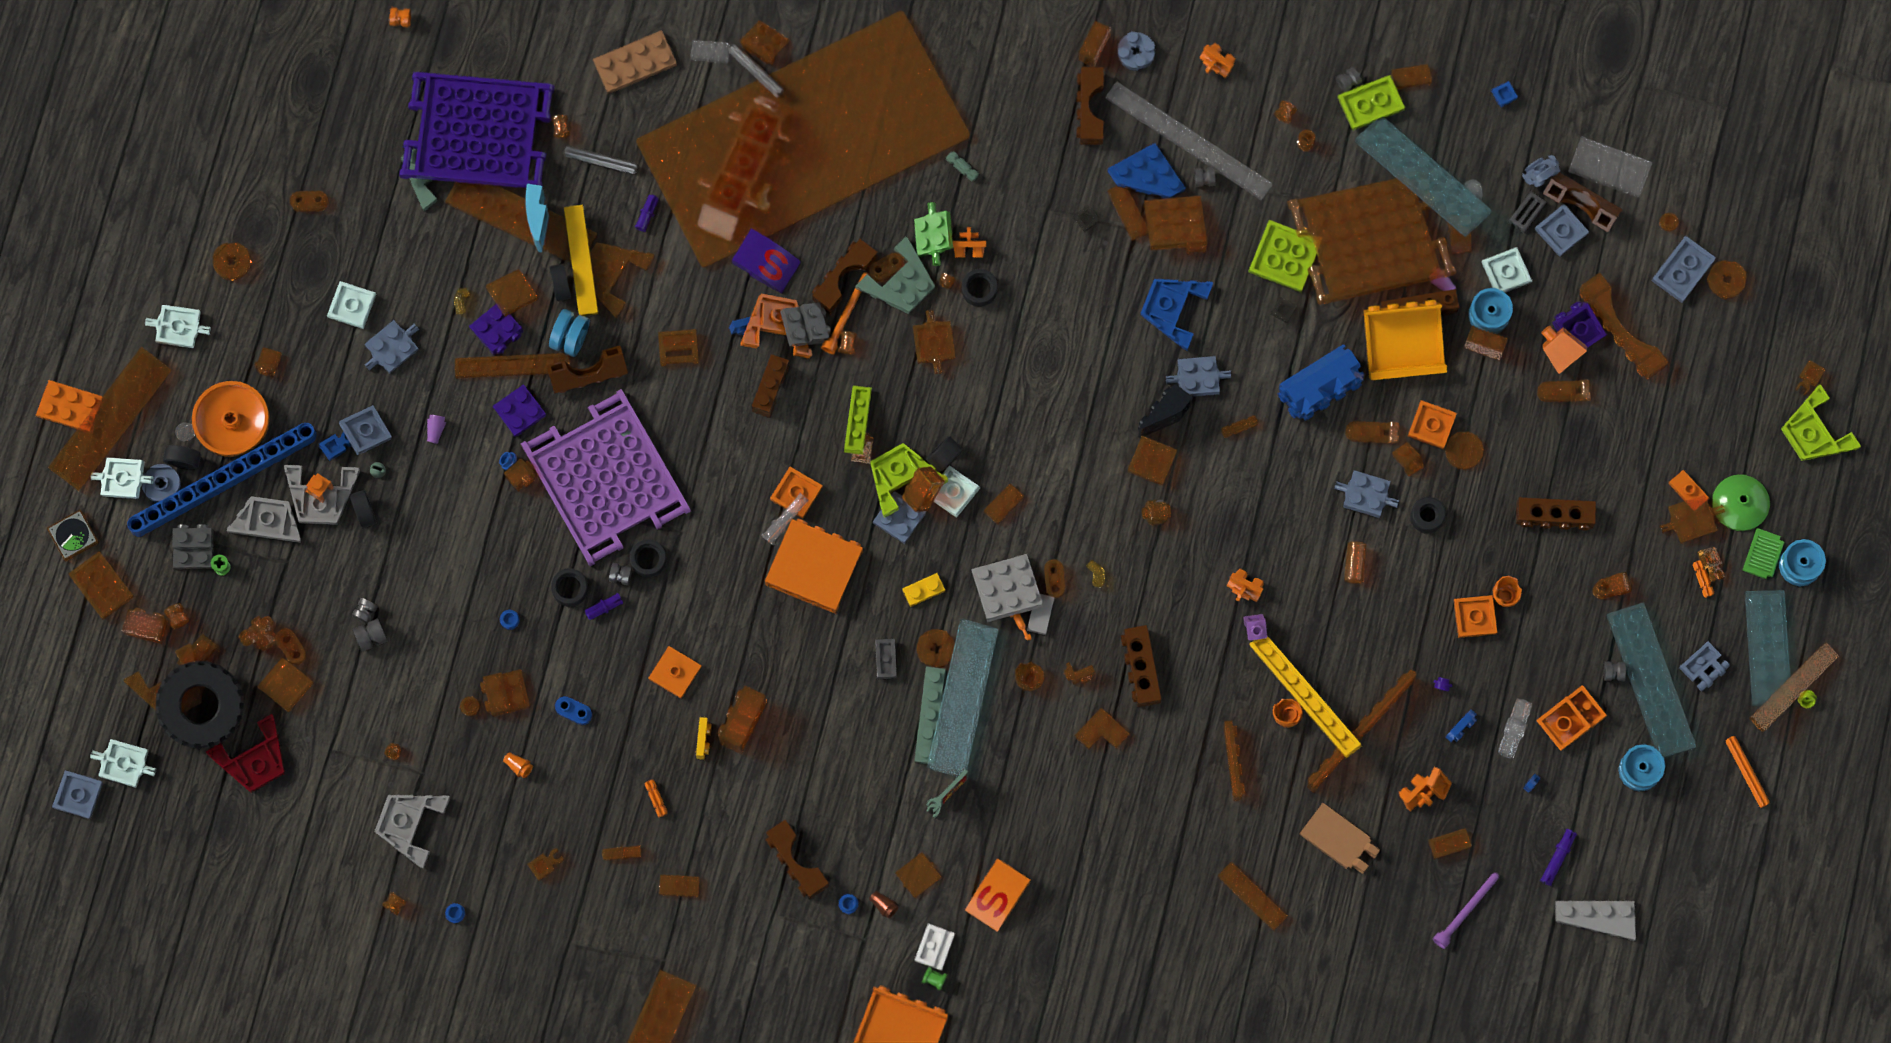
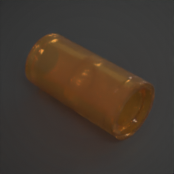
[1344,541,1367,584]

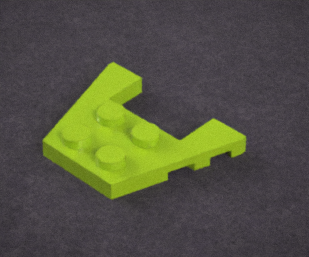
[1781,384,1861,461]
[870,443,948,518]

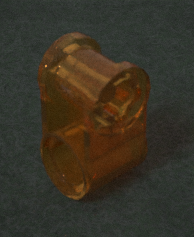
[1593,572,1632,599]

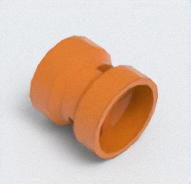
[389,7,411,28]

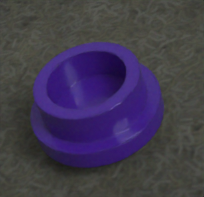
[1433,677,1453,691]

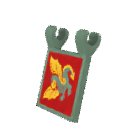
[927,769,968,818]

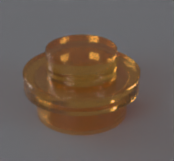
[1660,213,1679,232]
[460,697,480,716]

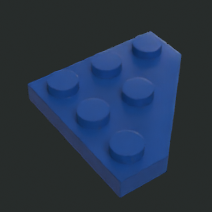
[1107,143,1186,200]

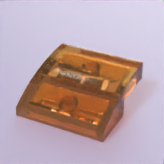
[257,657,314,712]

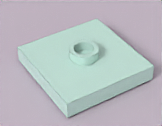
[1482,247,1532,293]
[327,281,376,329]
[926,466,980,518]

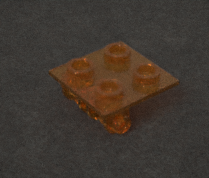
[739,20,790,65]

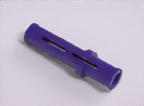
[1540,829,1577,886]

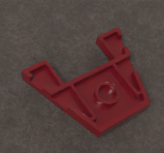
[206,714,285,793]

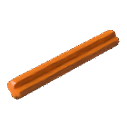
[1726,736,1770,808]

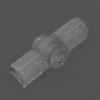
[1498,699,1532,759]

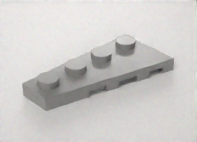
[1555,901,1636,941]

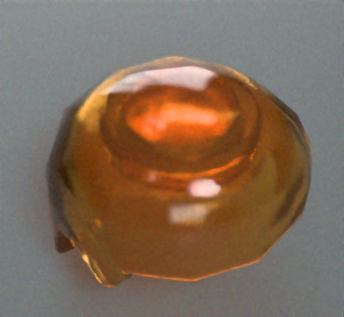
[1015,662,1044,691]

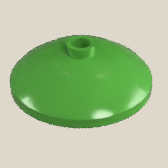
[1712,475,1770,531]

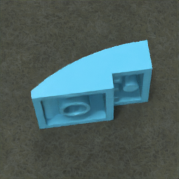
[526,184,549,252]

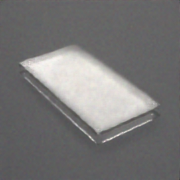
[1568,136,1652,198]

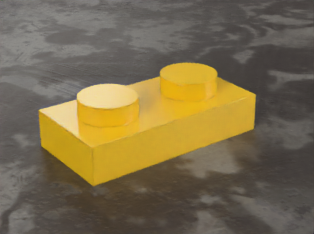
[902,573,945,607]
[696,717,711,760]

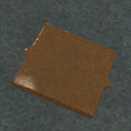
[895,852,942,898]

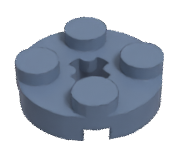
[1117,32,1155,70]
[1522,155,1560,187]
[142,464,181,502]

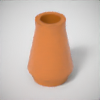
[503,752,533,778]

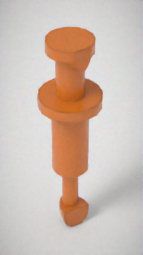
[1010,613,1031,640]

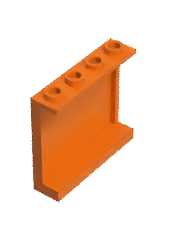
[765,519,863,614]
[854,986,948,1043]

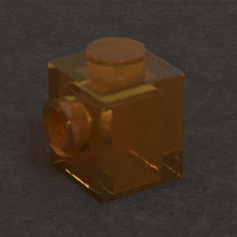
[504,458,535,491]

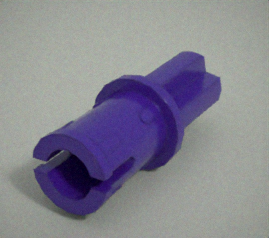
[635,195,659,232]
[585,593,623,620]

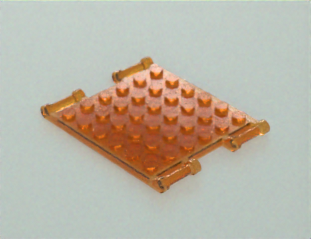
[1287,171,1456,304]

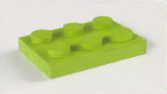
[1338,75,1405,130]

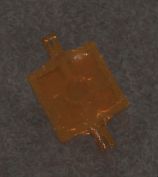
[913,310,955,374]
[1660,494,1725,543]

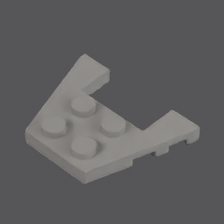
[284,465,360,525]
[375,795,450,869]

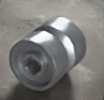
[353,619,387,652]

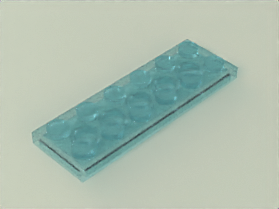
[1745,590,1792,706]

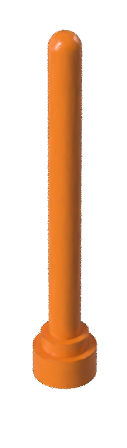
[821,272,869,354]

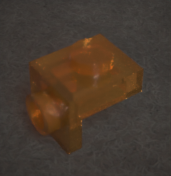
[1392,442,1424,476]
[1064,662,1095,685]

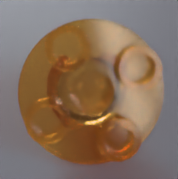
[238,616,276,651]

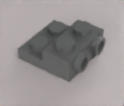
[780,303,831,347]
[172,524,214,569]

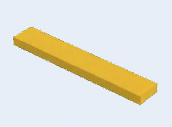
[564,205,598,316]

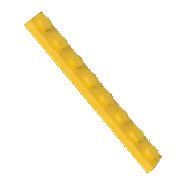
[1249,636,1362,758]

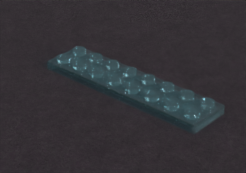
[1355,117,1492,237]
[1606,602,1696,758]
[927,619,998,777]

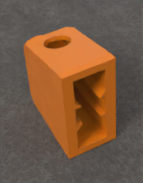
[1541,326,1587,374]

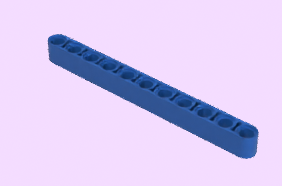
[127,423,317,537]

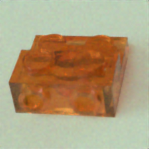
[480,669,530,717]

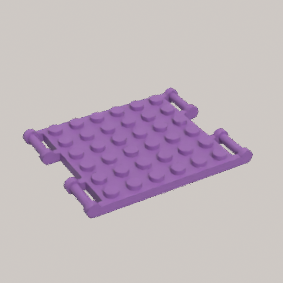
[521,389,691,566]

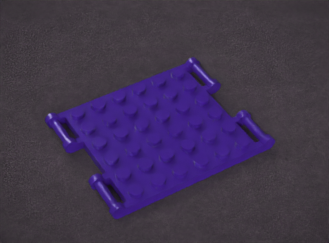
[399,72,555,188]

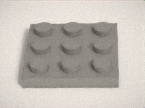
[971,554,1043,622]

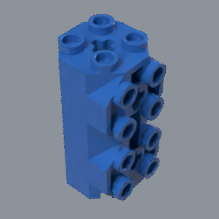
[1277,344,1364,421]

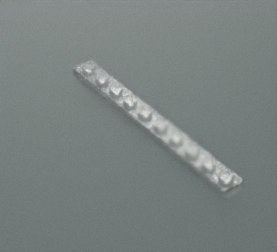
[1106,82,1273,200]

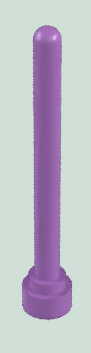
[1433,873,1499,949]

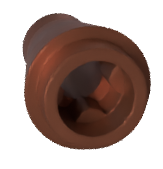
[869,891,899,919]

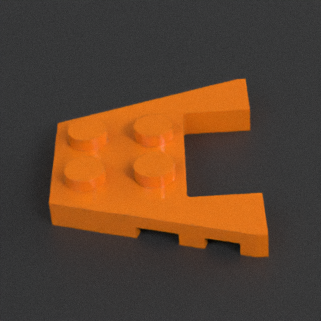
[740,294,812,358]

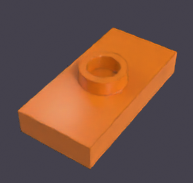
[1668,470,1709,511]
[1426,767,1452,800]

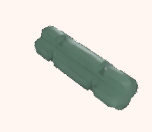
[946,151,979,181]

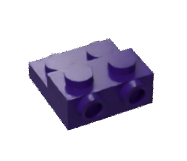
[1552,301,1606,348]
[469,303,523,355]

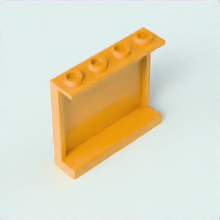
[1364,300,1447,380]

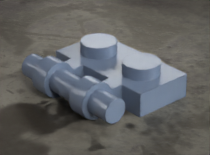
[1679,641,1730,691]

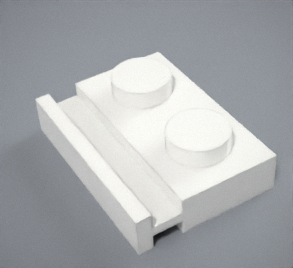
[915,924,955,971]

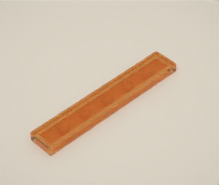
[455,353,570,378]
[1749,642,1839,732]

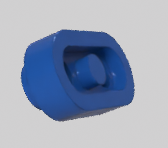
[555,696,592,725]
[1446,709,1477,742]

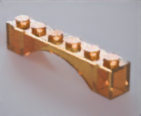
[1579,273,1668,380]

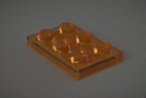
[68,551,134,620]

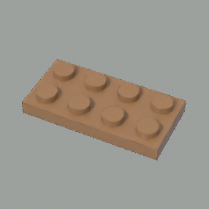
[593,31,677,94]

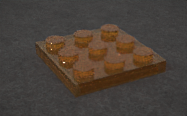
[1144,196,1207,250]

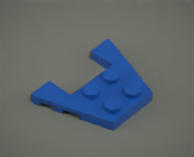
[1140,279,1213,351]

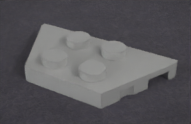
[227,496,301,543]

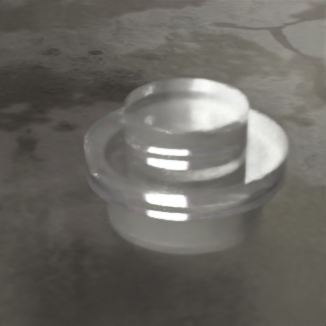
[175,422,195,442]

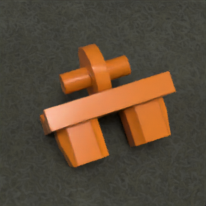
[1200,43,1236,78]
[953,227,986,257]
[1227,569,1264,602]
[1399,774,1434,812]

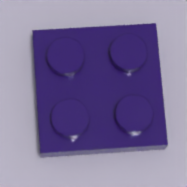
[493,384,546,437]

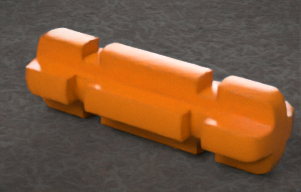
[1693,560,1714,598]
[645,780,668,817]

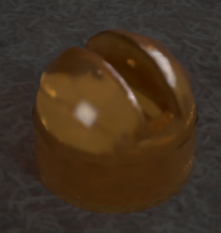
[939,273,956,288]
[384,743,401,760]

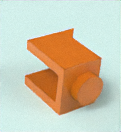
[305,473,334,503]

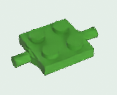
[914,202,953,266]

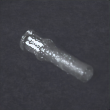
[761,493,809,546]

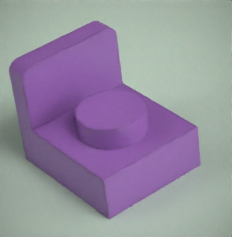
[1243,614,1267,640]

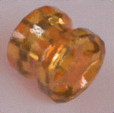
[1274,101,1297,124]
[382,892,407,916]

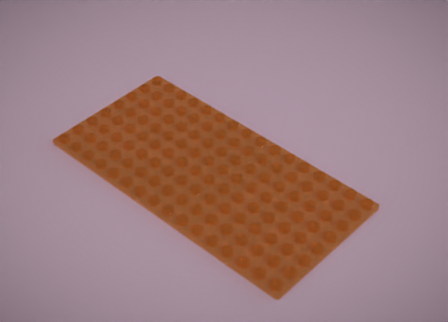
[636,11,970,267]

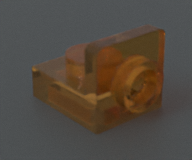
[254,347,282,376]
[851,434,874,464]

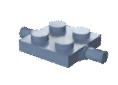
[364,320,419,374]
[1166,356,1231,396]
[1334,470,1399,518]

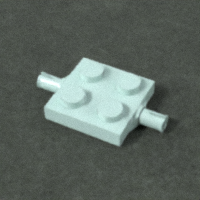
[145,305,211,348]
[91,458,154,499]
[90,739,156,788]

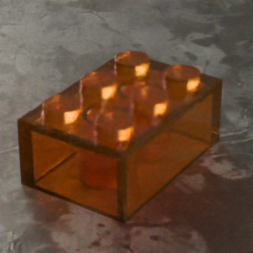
[717,686,767,754]

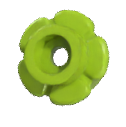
[1797,690,1817,708]

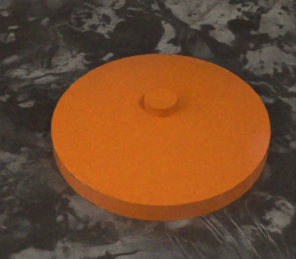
[192,381,269,457]

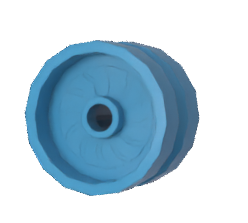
[1468,288,1513,335]
[549,309,590,357]
[1779,539,1826,586]
[1619,744,1665,791]

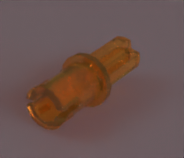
[602,845,641,861]

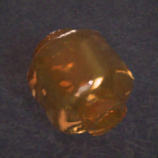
[1142,499,1171,525]

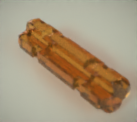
[1221,415,1258,438]

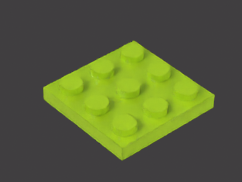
[1249,220,1322,292]

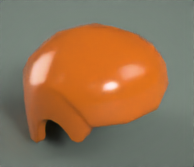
[1493,576,1522,607]
[1273,699,1303,728]

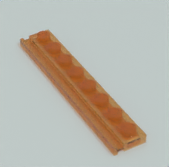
[1307,669,1417,792]

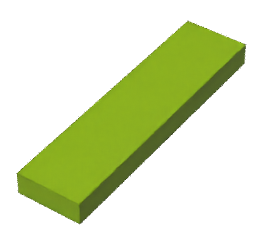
[844,386,872,455]

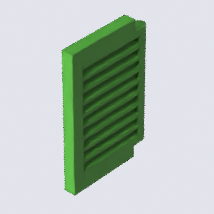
[1742,528,1785,579]

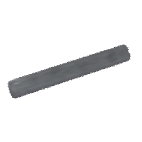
[729,44,784,97]
[564,146,638,174]

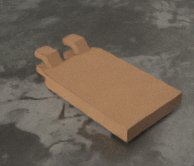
[1300,803,1380,874]

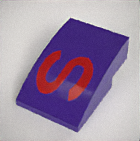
[732,228,801,294]

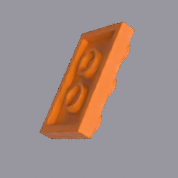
[36,380,104,433]

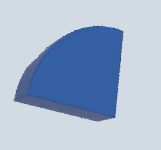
[1523,774,1540,793]

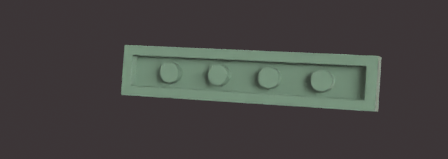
[914,667,945,765]

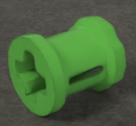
[211,555,231,576]
[922,967,947,990]

